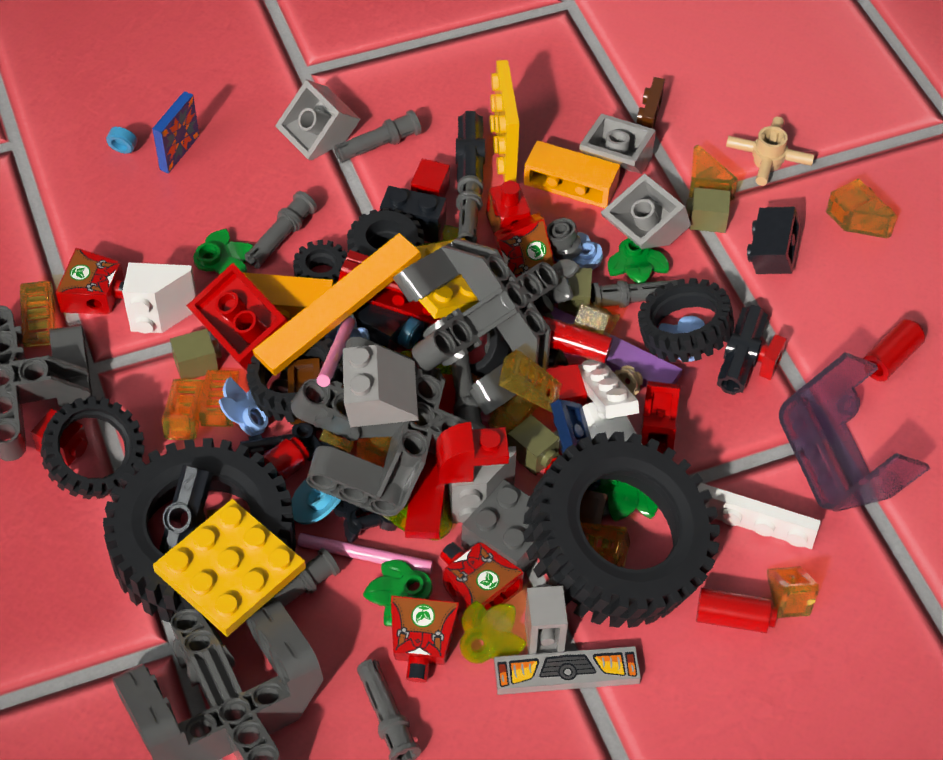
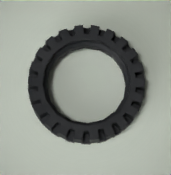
[638,278,734,363]
[246,337,344,422]
[41,396,145,499]

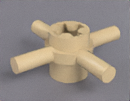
[726,117,814,186]

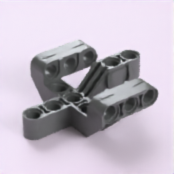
[393,238,558,416]
[0,305,93,461]
[291,337,486,517]
[112,600,324,760]

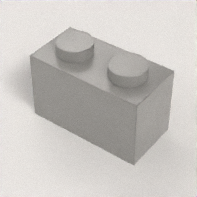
[524,584,568,654]

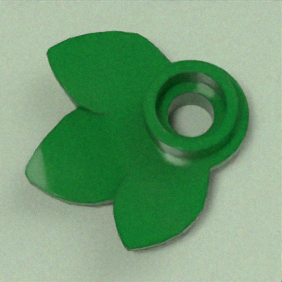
[193,229,253,275]
[608,238,669,283]
[593,479,658,522]
[363,560,433,626]

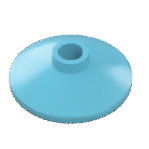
[291,478,341,524]

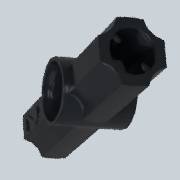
[456,111,485,191]
[717,305,768,395]
[159,465,214,554]

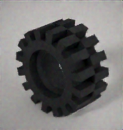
[293,240,347,285]

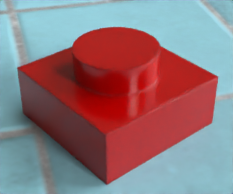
[757,334,787,380]

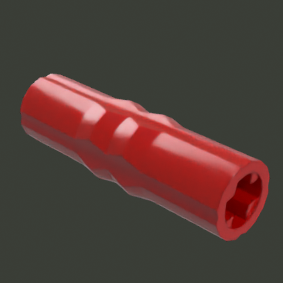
[542,316,613,364]

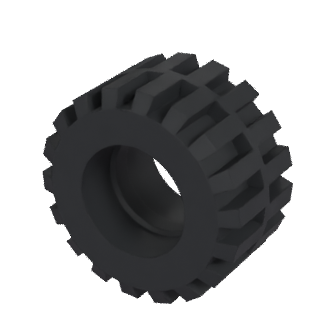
[347,208,424,256]

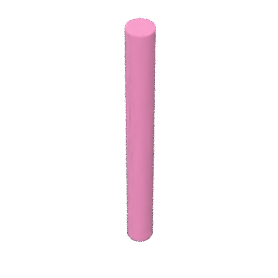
[317,317,355,387]
[297,533,433,574]

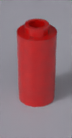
[862,319,925,381]
[696,587,777,633]

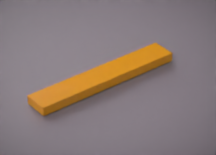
[252,233,421,376]

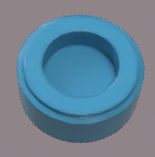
[106,127,137,154]
[398,316,424,349]

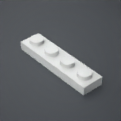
[578,359,639,419]
[697,483,821,549]

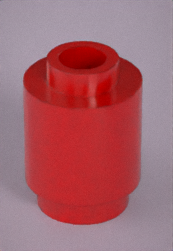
[263,437,309,481]

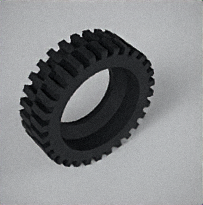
[523,432,720,628]
[103,438,296,624]

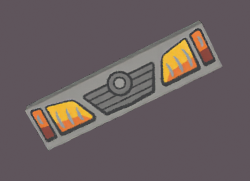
[494,646,641,695]

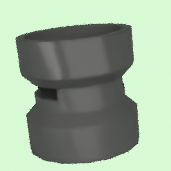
[546,218,582,260]

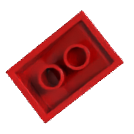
[186,263,288,372]

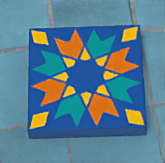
[152,91,199,174]

